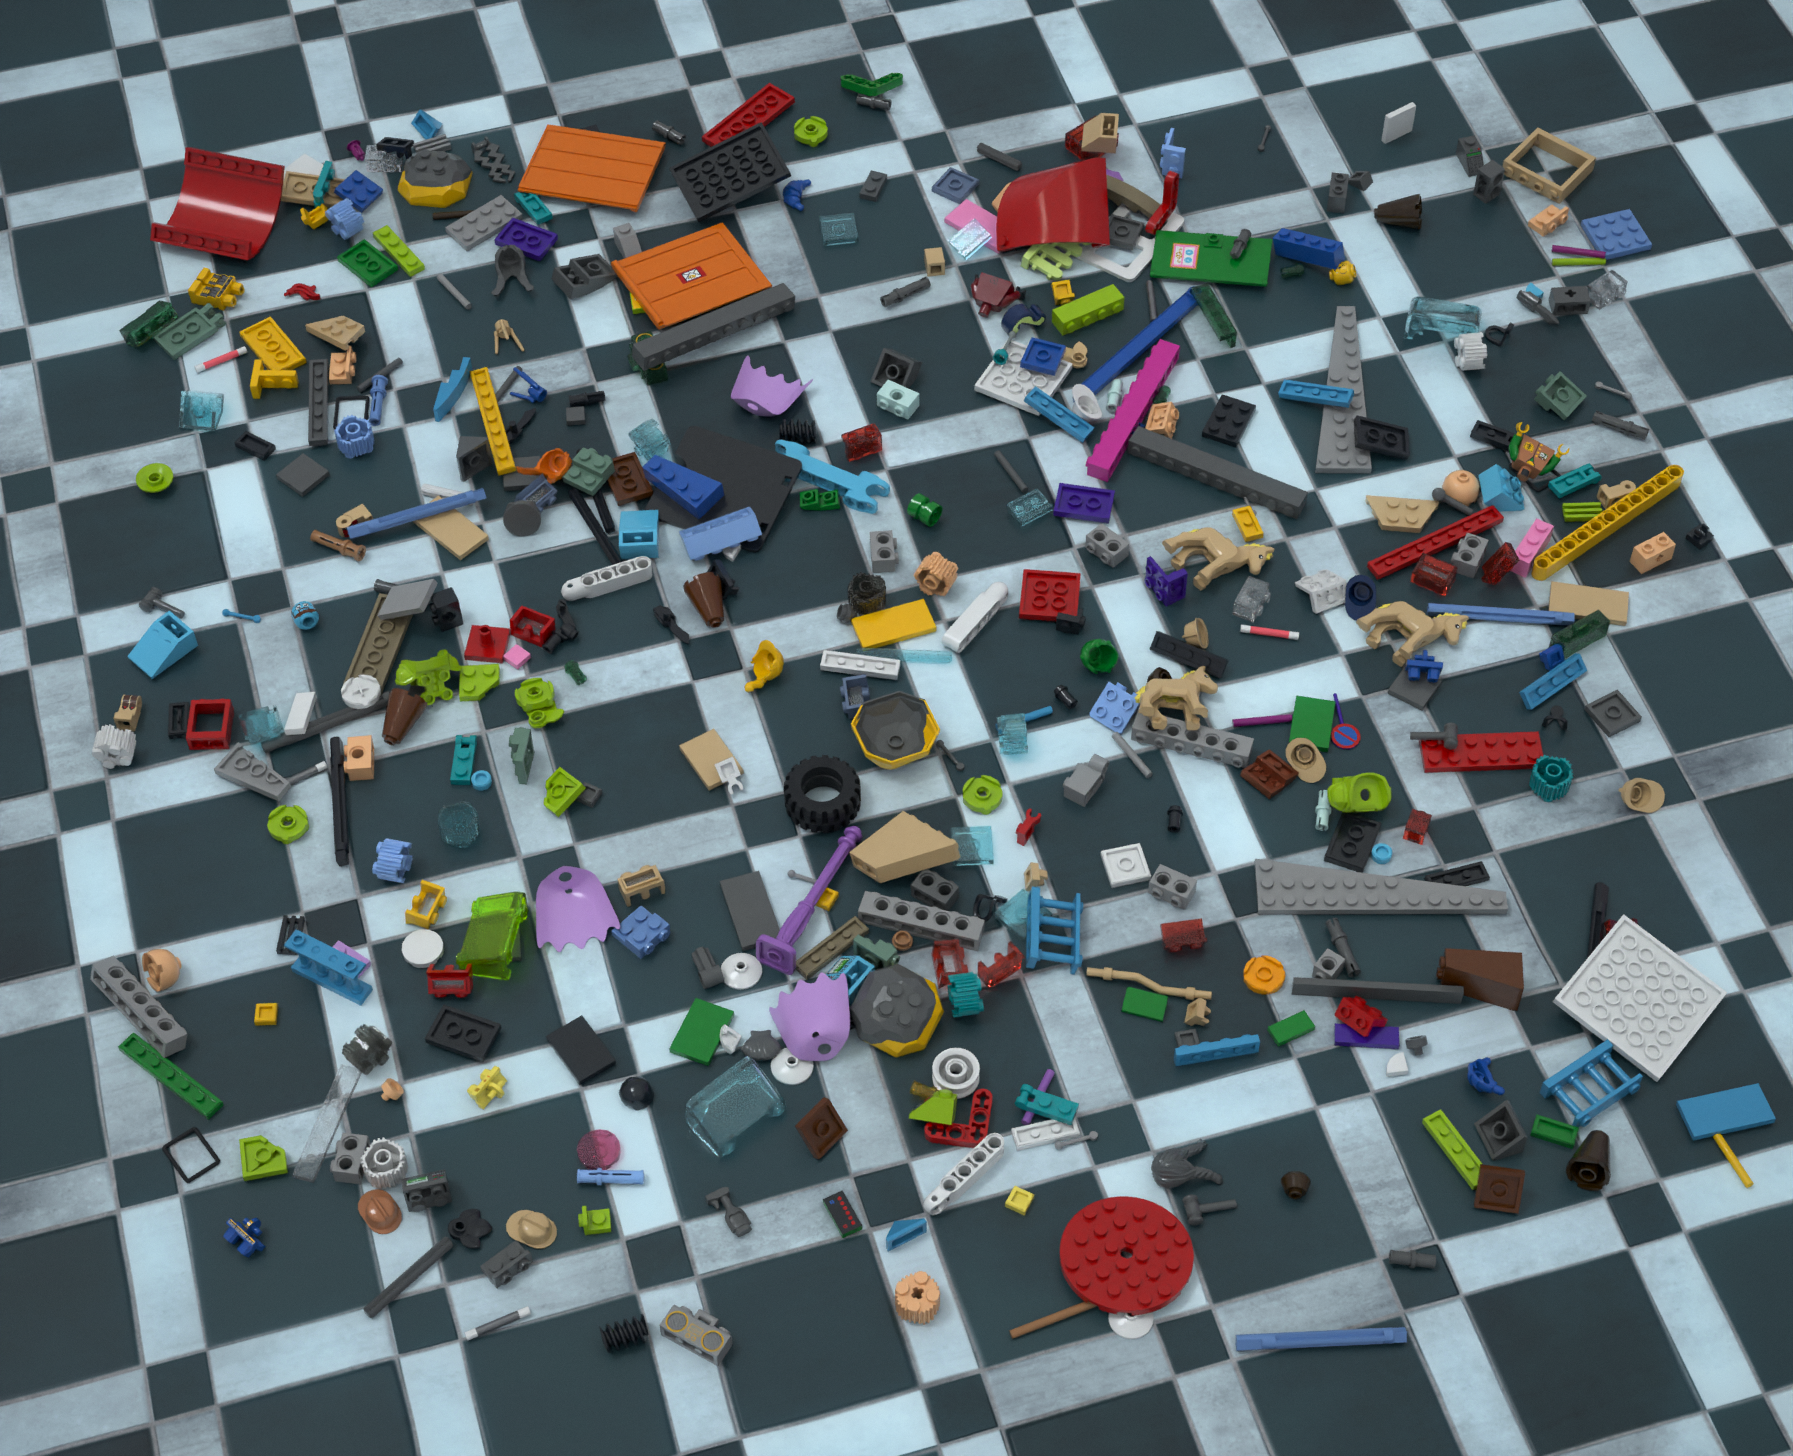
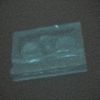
[948,218,992,260]
[1006,489,1053,526]

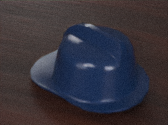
[1345,575,1376,621]

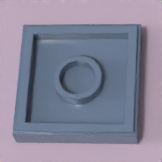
[932,167,979,204]

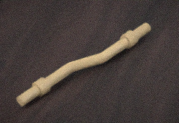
[1087,967,1212,1000]

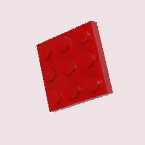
[1019,569,1081,621]

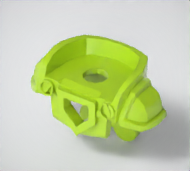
[395,649,462,705]
[1327,773,1392,813]

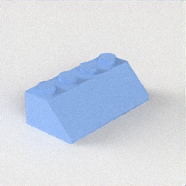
[679,506,762,561]

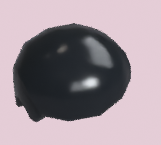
[619,1076,654,1110]

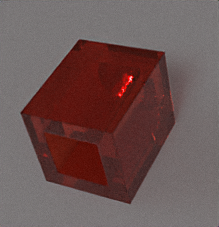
[1403,809,1432,845]

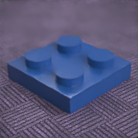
[334,170,383,213]
[1020,337,1066,376]

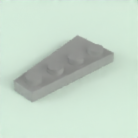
[214,742,291,801]

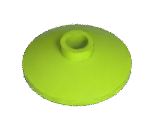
[136,463,174,493]

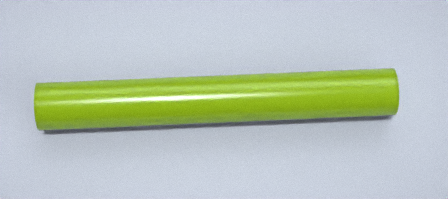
[1552,258,1606,266]

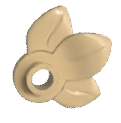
[1062,341,1087,368]

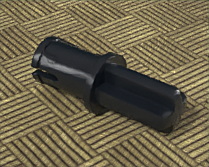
[568,391,605,407]

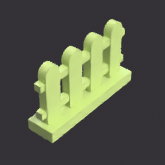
[1021,243,1091,281]

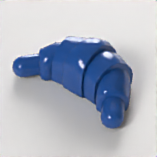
[783,179,811,211]
[1467,1057,1505,1095]

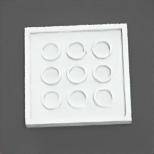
[974,340,1073,416]

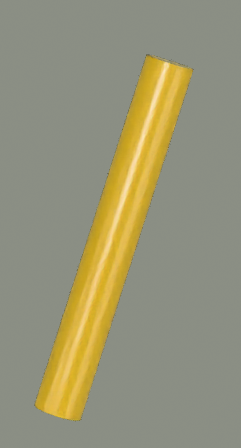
[1712,1133,1754,1188]

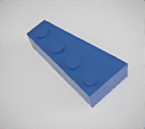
[642,455,725,519]

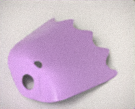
[731,356,813,417]
[536,866,620,952]
[769,972,850,1061]

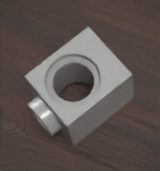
[1312,948,1345,979]

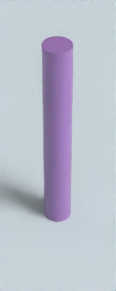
[1021,1069,1055,1125]

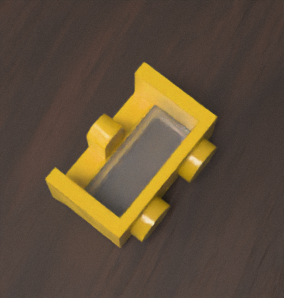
[405,880,447,929]

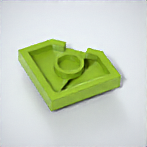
[459,664,500,702]
[543,767,586,817]
[239,1135,288,1181]

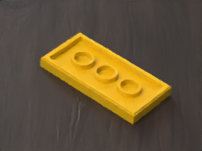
[239,316,307,370]
[851,599,936,652]

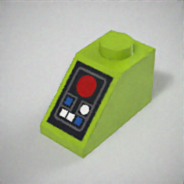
[909,1089,958,1125]

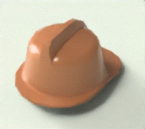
[358,1189,402,1234]

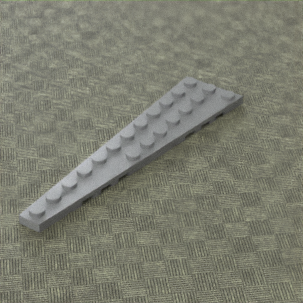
[1315,306,1372,473]
[1254,859,1508,915]

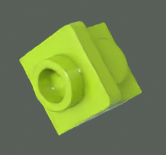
[578,1206,611,1235]

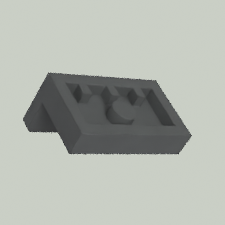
[480,1240,533,1288]

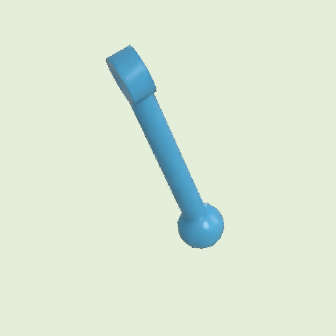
[222,609,261,623]

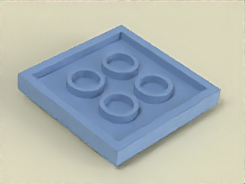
[1581,209,1652,260]

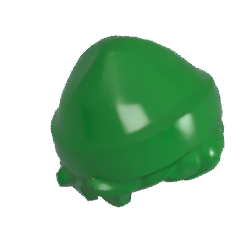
[1080,639,1119,674]

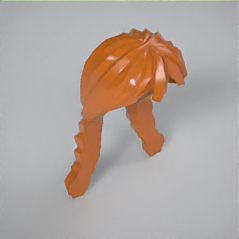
[516,448,572,484]

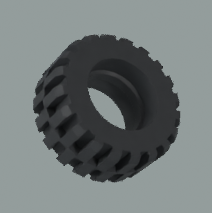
[784,755,861,833]

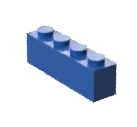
[1273,228,1345,270]

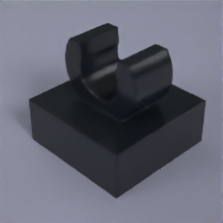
[1685,523,1714,549]

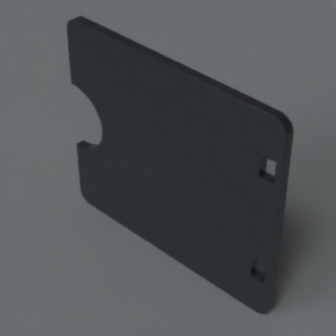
[645,426,802,553]

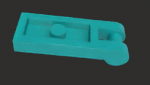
[313,161,335,208]
[514,192,553,225]
[1548,463,1602,499]
[450,735,477,785]
[1014,1084,1079,1125]

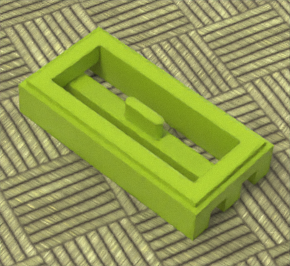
[1562,502,1602,522]

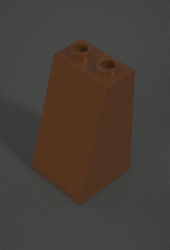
[1436,948,1524,1011]

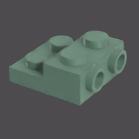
[1534,371,1587,420]
[562,447,615,496]
[509,727,535,785]
[853,934,900,970]

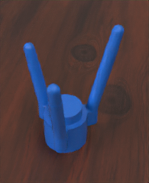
[510,367,547,403]

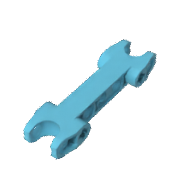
[775,440,890,514]

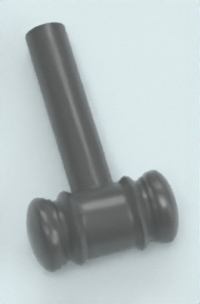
[1432,488,1473,516]
[139,587,185,618]
[1410,722,1458,750]
[1182,1194,1237,1226]

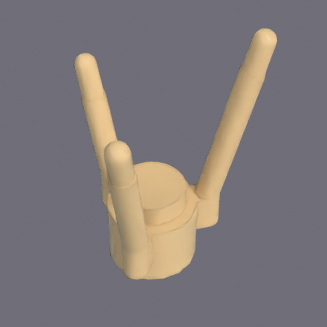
[494,319,525,354]

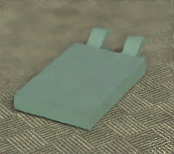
[153,303,226,360]

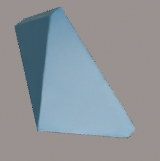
[411,110,442,140]
[886,1218,927,1252]

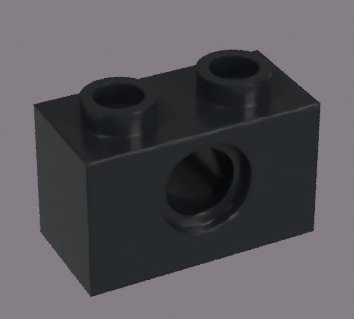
[429,587,463,632]

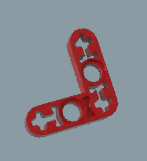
[1145,170,1179,235]
[924,1089,993,1148]

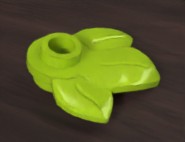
[526,699,564,728]

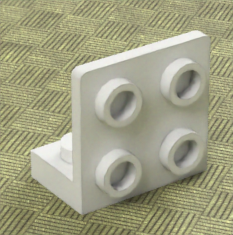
[1295,570,1347,614]

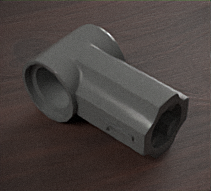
[691,946,724,989]

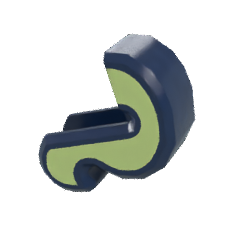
[1001,304,1046,336]

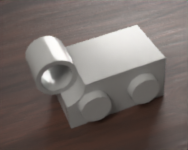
[1063,754,1110,807]

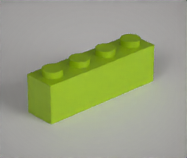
[1052,284,1124,336]

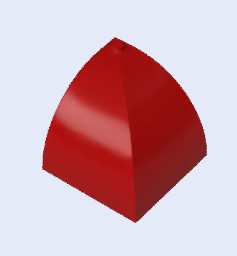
[996,157,1110,252]

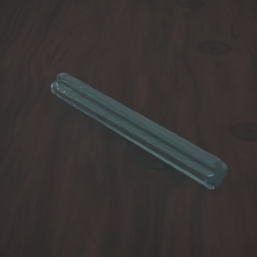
[856,648,952,663]

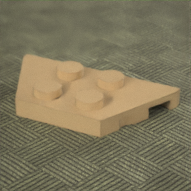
[305,316,365,351]
[1365,495,1439,533]

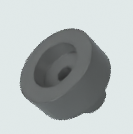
[1405,1035,1428,1056]

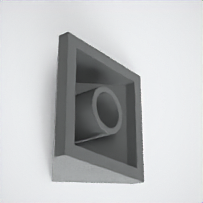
[456,436,493,482]
[1474,1100,1527,1161]

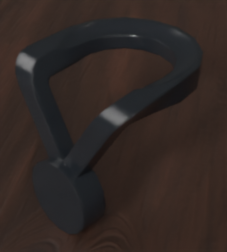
[1484,322,1514,346]
[1541,705,1568,731]
[973,894,1008,922]

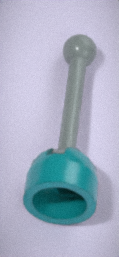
[993,331,1016,365]

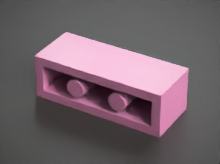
[1509,518,1554,578]

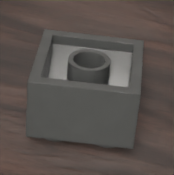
[870,348,923,389]

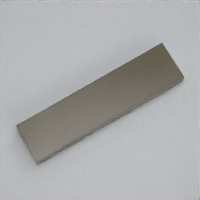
[796,916,869,980]

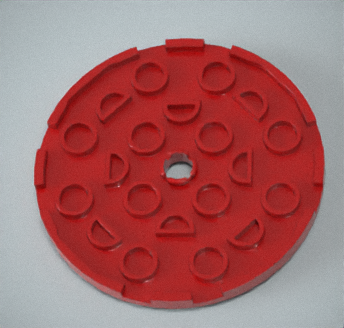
[1059,1196,1194,1315]

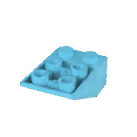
[619,510,659,559]
[127,611,198,679]

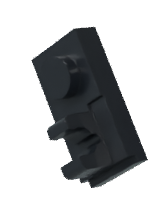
[376,137,414,159]
[707,560,740,600]

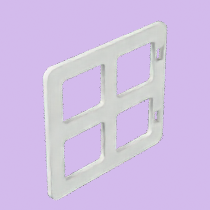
[1049,203,1184,282]

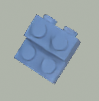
[611,906,670,959]

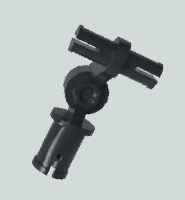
[542,599,579,654]

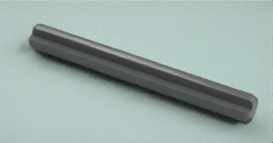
[363,1237,453,1318]

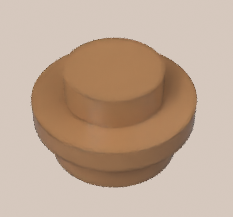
[892,930,913,951]

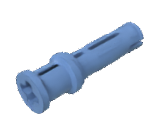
[369,375,388,426]

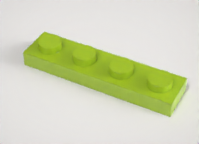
[372,225,425,277]
[1422,1109,1482,1190]

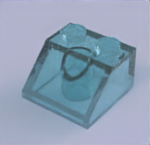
[179,390,224,431]

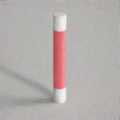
[194,346,247,373]
[1240,625,1299,640]

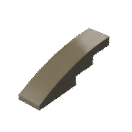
[1106,175,1161,218]

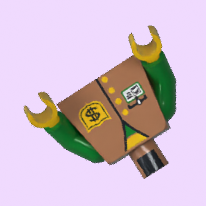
[1508,422,1569,481]

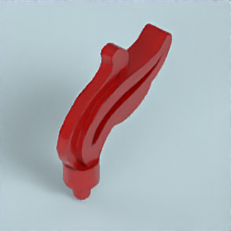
[284,283,320,300]

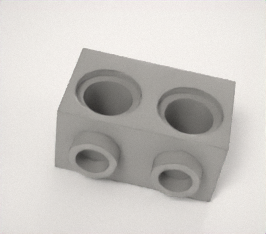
[1085,523,1130,568]
[870,530,899,573]
[1451,533,1489,579]
[1148,864,1197,909]
[330,1133,370,1184]

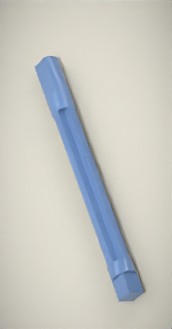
[346,488,486,540]
[1427,603,1575,626]
[1235,1327,1407,1351]

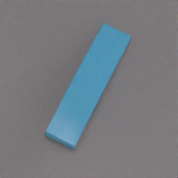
[433,357,472,422]

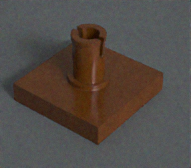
[795,1097,848,1159]
[1474,1164,1525,1214]

